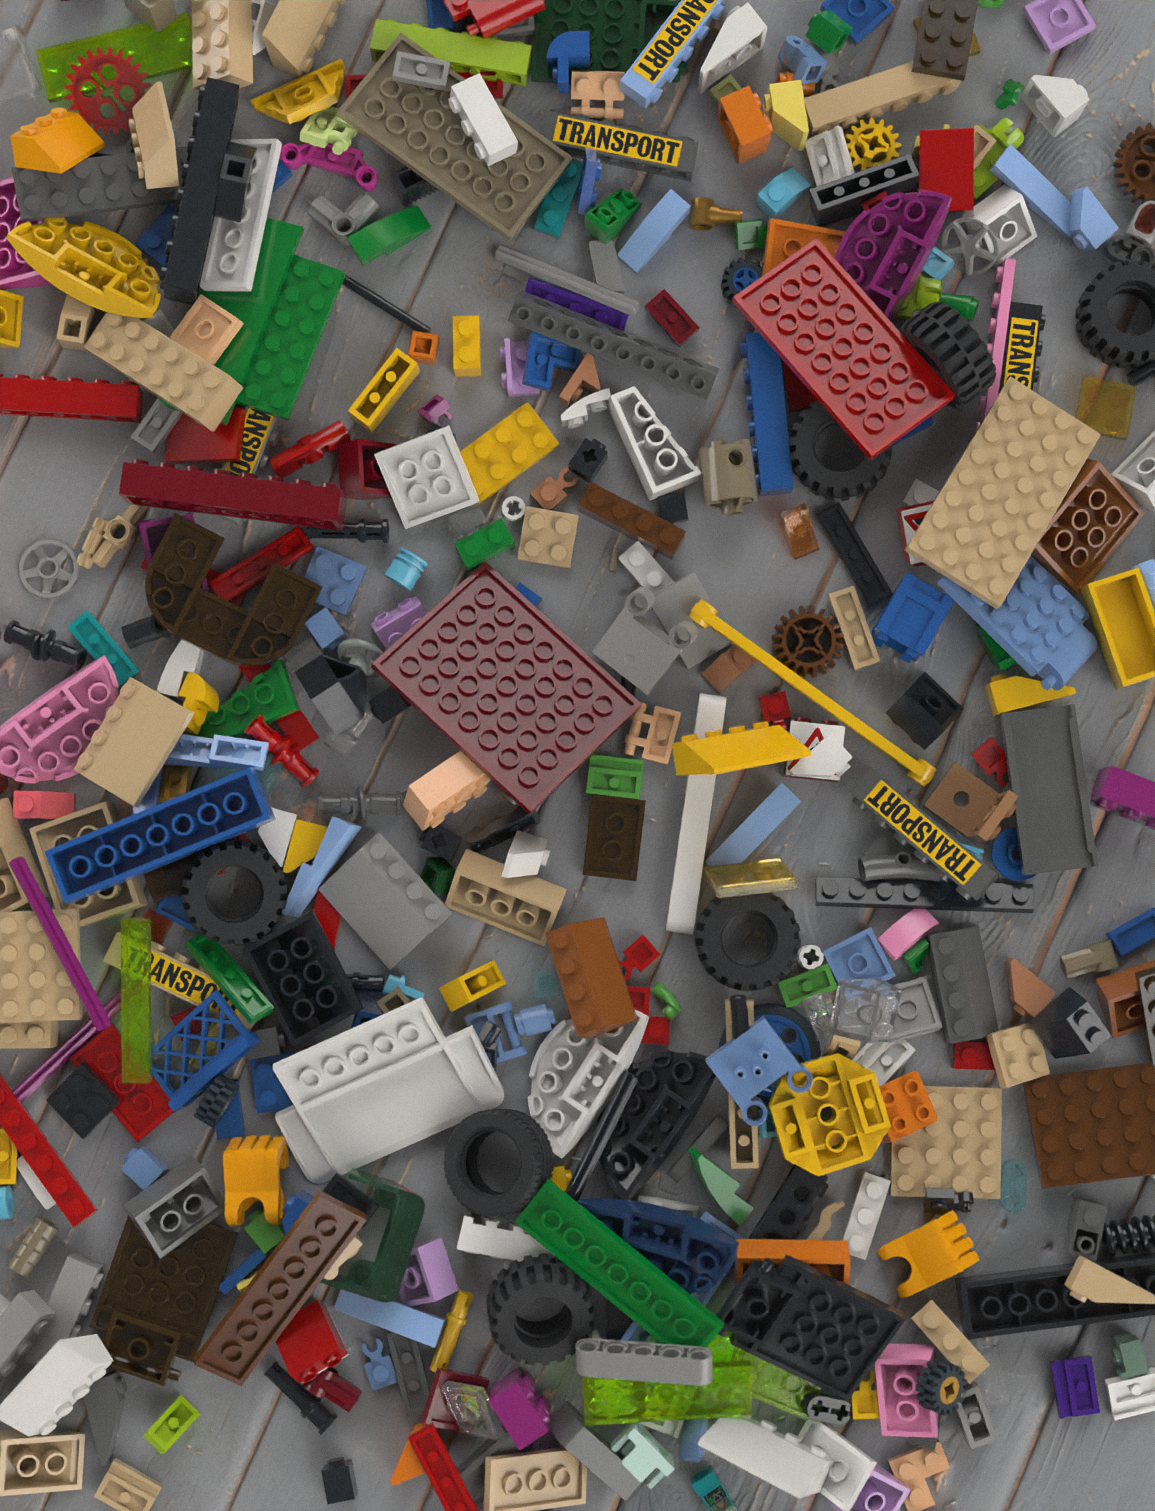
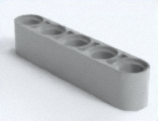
[575,1338,713,1386]

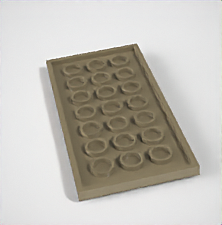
[337,33,573,241]

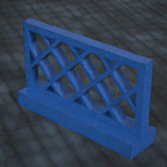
[140,990,261,1112]

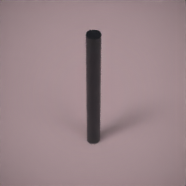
[342,275,431,333]

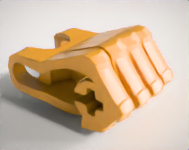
[223,1134,289,1226]
[876,1210,980,1298]

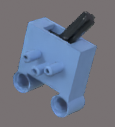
[705,995,813,1126]

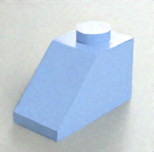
[1069,187,1119,252]

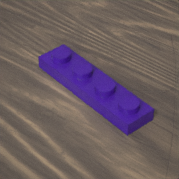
[525,277,629,331]

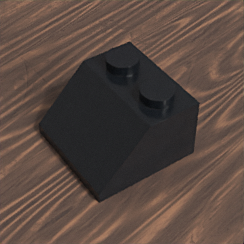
[885,672,964,750]
[1028,987,1111,1059]

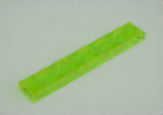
[121,918,152,1083]

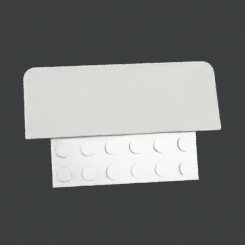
[273,997,504,1184]

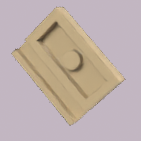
[94,1458,164,1511]

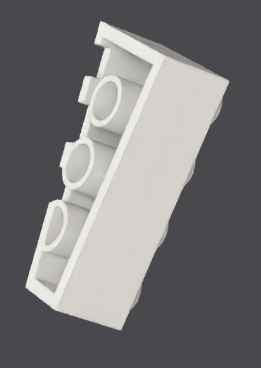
[607,386,702,501]
[457,1210,554,1262]

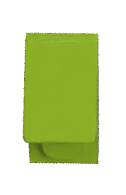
[143,1395,201,1455]

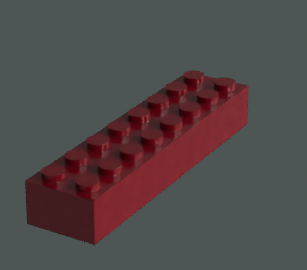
[119,459,347,531]

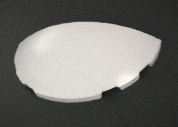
[528,1010,649,1158]

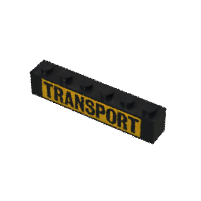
[999,302,1046,393]

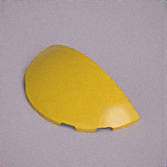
[7,217,161,318]

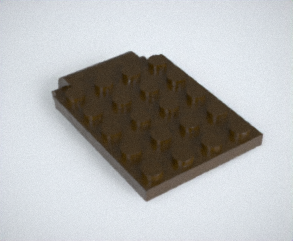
[89,1215,239,1386]

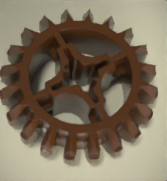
[771,606,844,678]

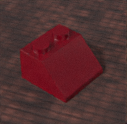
[337,438,398,500]

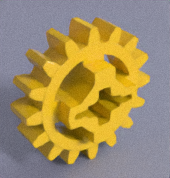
[845,118,901,171]

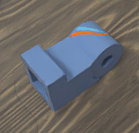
[778,35,827,84]

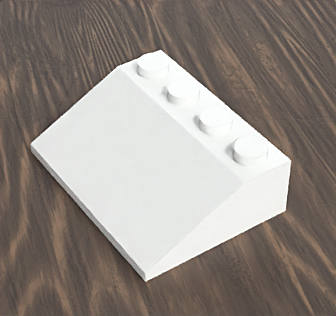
[697,1407,833,1498]

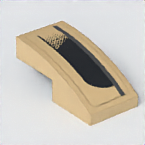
[823,1034,861,1060]

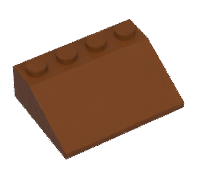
[1031,459,1145,595]

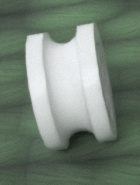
[502,496,526,522]

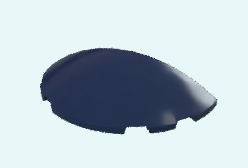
[577,1198,739,1295]

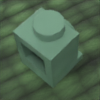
[1111,1332,1149,1379]

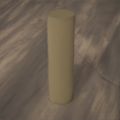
[610,547,619,572]

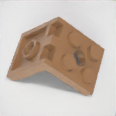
[922,762,1019,844]

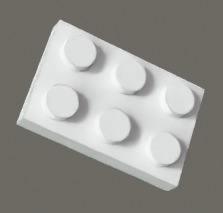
[798,1417,877,1511]

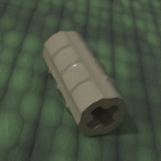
[8,1216,59,1277]

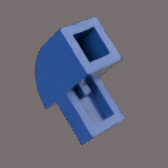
[547,31,590,93]

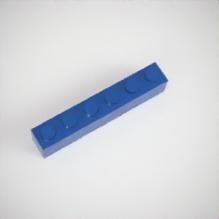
[740,332,793,496]

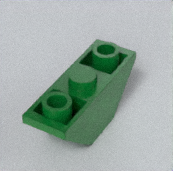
[585,188,642,245]

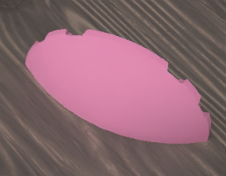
[0,655,119,783]

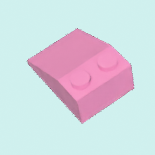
[875,1344,938,1438]

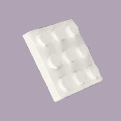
[374,425,480,529]

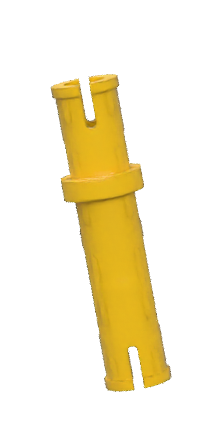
[429,1289,474,1373]

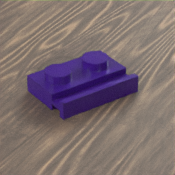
[1050,1355,1100,1419]

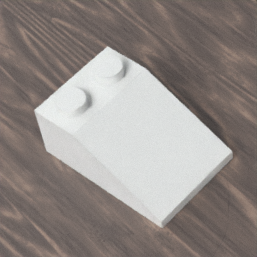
[698,3,767,94]

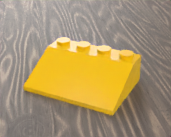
[672,721,812,775]

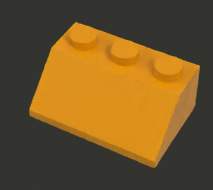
[10,108,105,174]

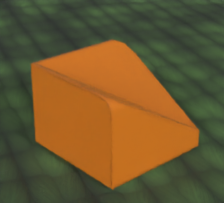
[408,331,440,365]

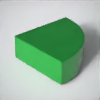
[902,938,930,975]

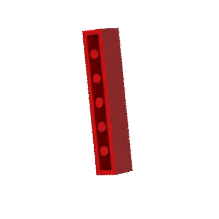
[0,374,144,423]

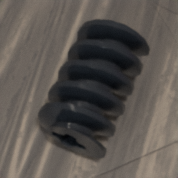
[1102,1214,1155,1256]

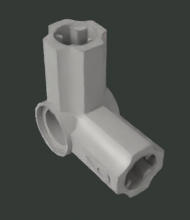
[307,192,380,246]

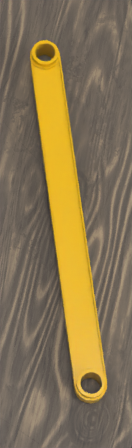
[688,599,937,787]

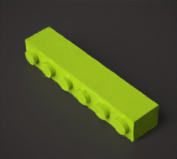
[370,19,532,87]

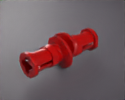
[244,715,319,787]

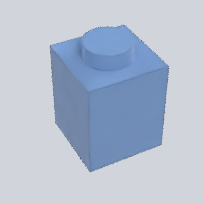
[305,607,347,652]
[121,1146,169,1191]

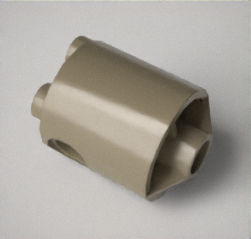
[698,439,758,516]

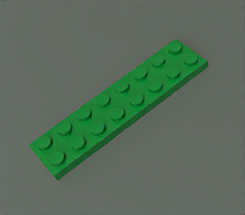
[514,1179,725,1347]

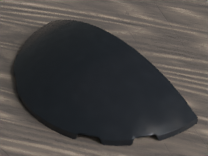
[596,1050,716,1200]

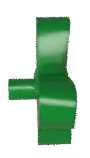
[995,79,1025,110]

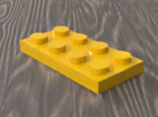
[460,402,560,508]

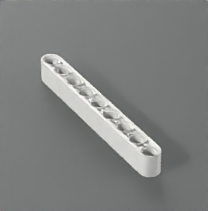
[666,693,727,935]

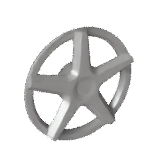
[942,218,998,276]
[19,539,79,599]

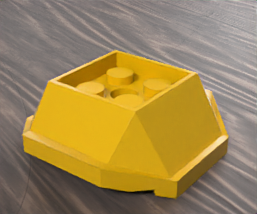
[768,1052,891,1176]

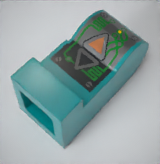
[690,1464,739,1511]

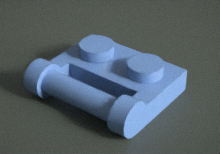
[464,1001,527,1063]

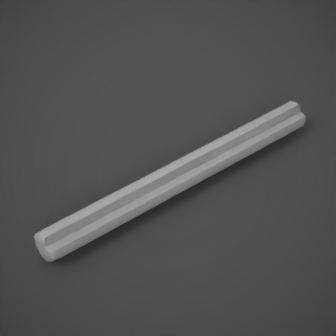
[495,245,640,316]

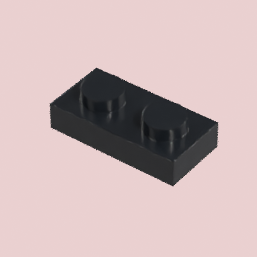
[322,1172,380,1229]

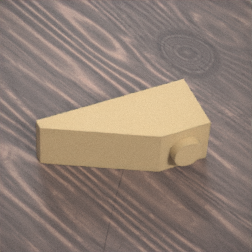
[1064,1255,1155,1304]

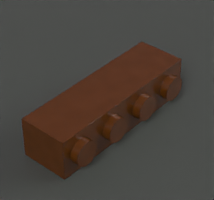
[578,481,686,560]

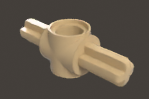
[92,505,148,568]

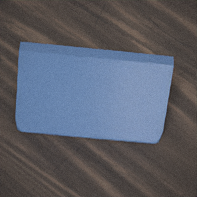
[679,1400,711,1463]

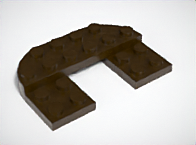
[145,513,323,667]

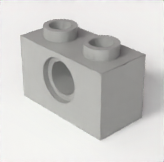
[954,1380,997,1449]

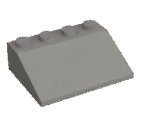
[318,832,452,970]

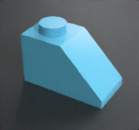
[755,167,811,219]

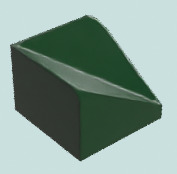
[420,857,456,894]

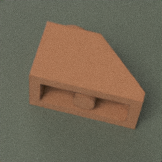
[1005,958,1056,1019]

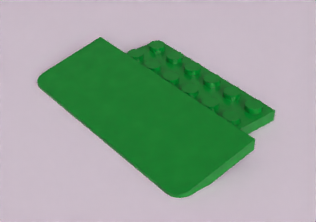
[159,218,346,426]

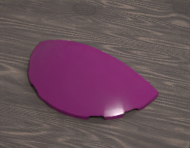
[835,190,952,323]

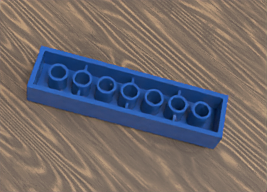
[44,767,276,903]

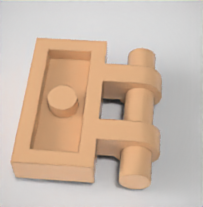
[571,70,625,121]
[623,702,682,765]

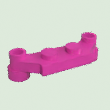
[280,143,378,192]

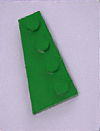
[195,659,300,739]

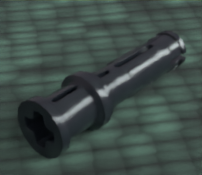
[307,519,389,543]
[264,1361,338,1435]

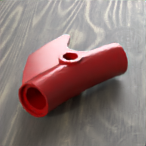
[269,420,351,478]

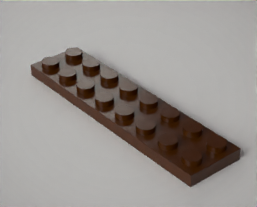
[194,1191,367,1386]

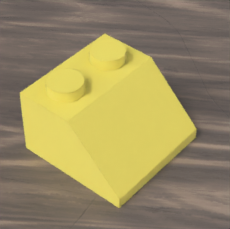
[761,80,809,151]

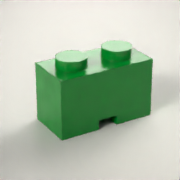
[454,518,515,572]

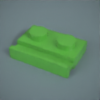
[586,754,644,799]

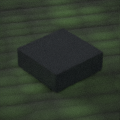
[658,493,688,523]

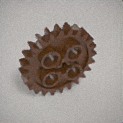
[1113,122,1155,205]

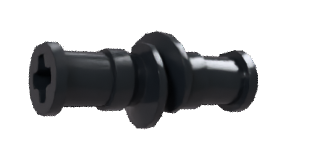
[4,620,87,671]

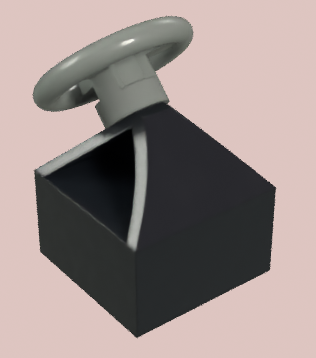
[295,639,383,736]

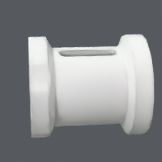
[797,945,824,969]

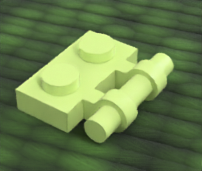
[300,106,358,155]

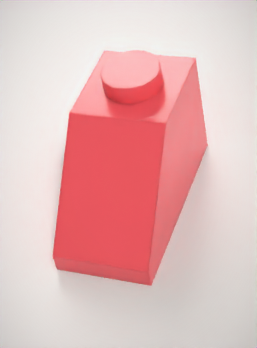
[13,791,76,820]

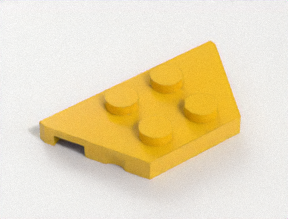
[250,58,346,124]

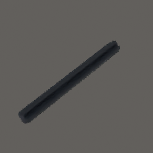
[565,1071,638,1202]

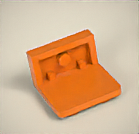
[879,1071,937,1143]

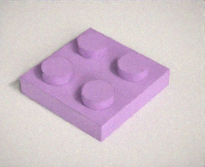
[1022,0,1096,55]

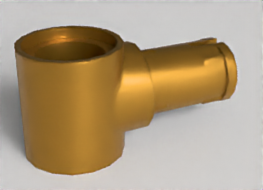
[689,197,743,231]

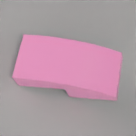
[877,909,939,961]

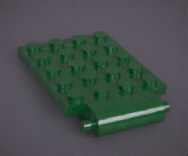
[531,0,690,85]

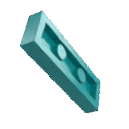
[534,159,583,239]
[67,610,141,689]

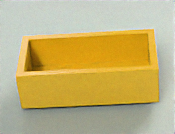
[1081,567,1155,690]

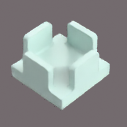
[610,1416,675,1489]

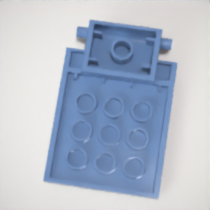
[937,555,1098,691]

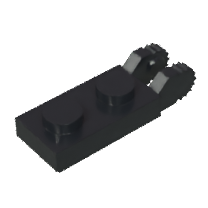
[465,806,541,853]

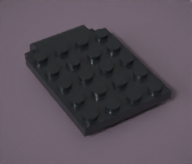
[716,1254,906,1401]

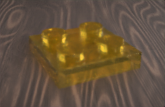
[1075,376,1137,440]

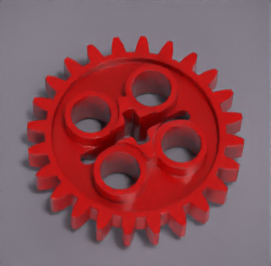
[64,46,151,136]

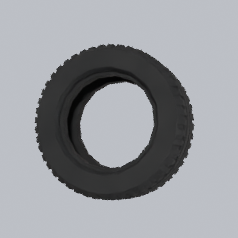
[443,1109,554,1217]

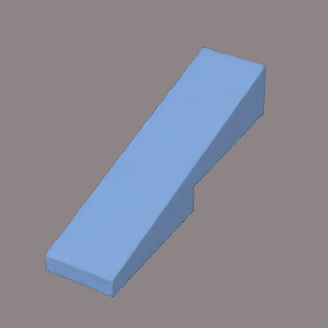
[989,144,1071,239]
[164,734,269,770]
[705,783,801,880]
[281,816,362,917]
[334,1282,446,1348]

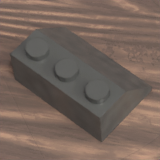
[123,1156,225,1258]
[457,1425,532,1504]

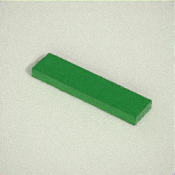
[185,934,274,1024]

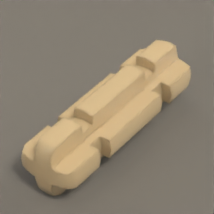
[76,517,108,569]

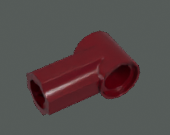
[303,1367,362,1413]

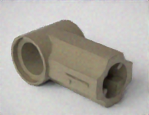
[1059,940,1118,978]

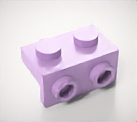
[371,597,427,650]

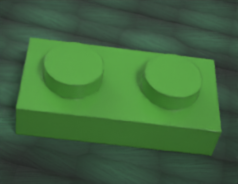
[777,963,838,1008]

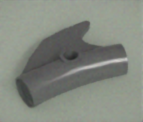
[858,819,941,882]

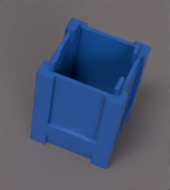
[871,572,954,663]

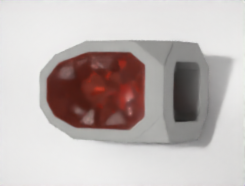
[1124,201,1155,246]

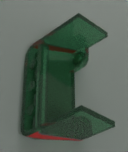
[320,1168,426,1303]

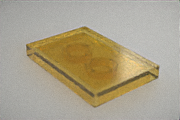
[703,858,798,898]

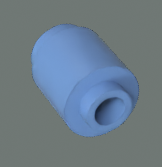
[514,1004,556,1036]

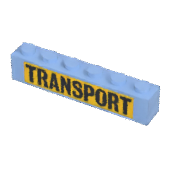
[620,0,728,109]

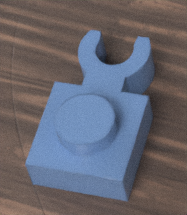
[362,1336,398,1391]

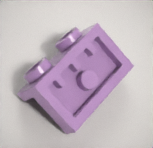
[500,338,540,397]

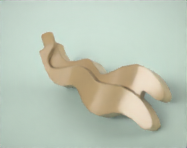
[806,1201,845,1240]

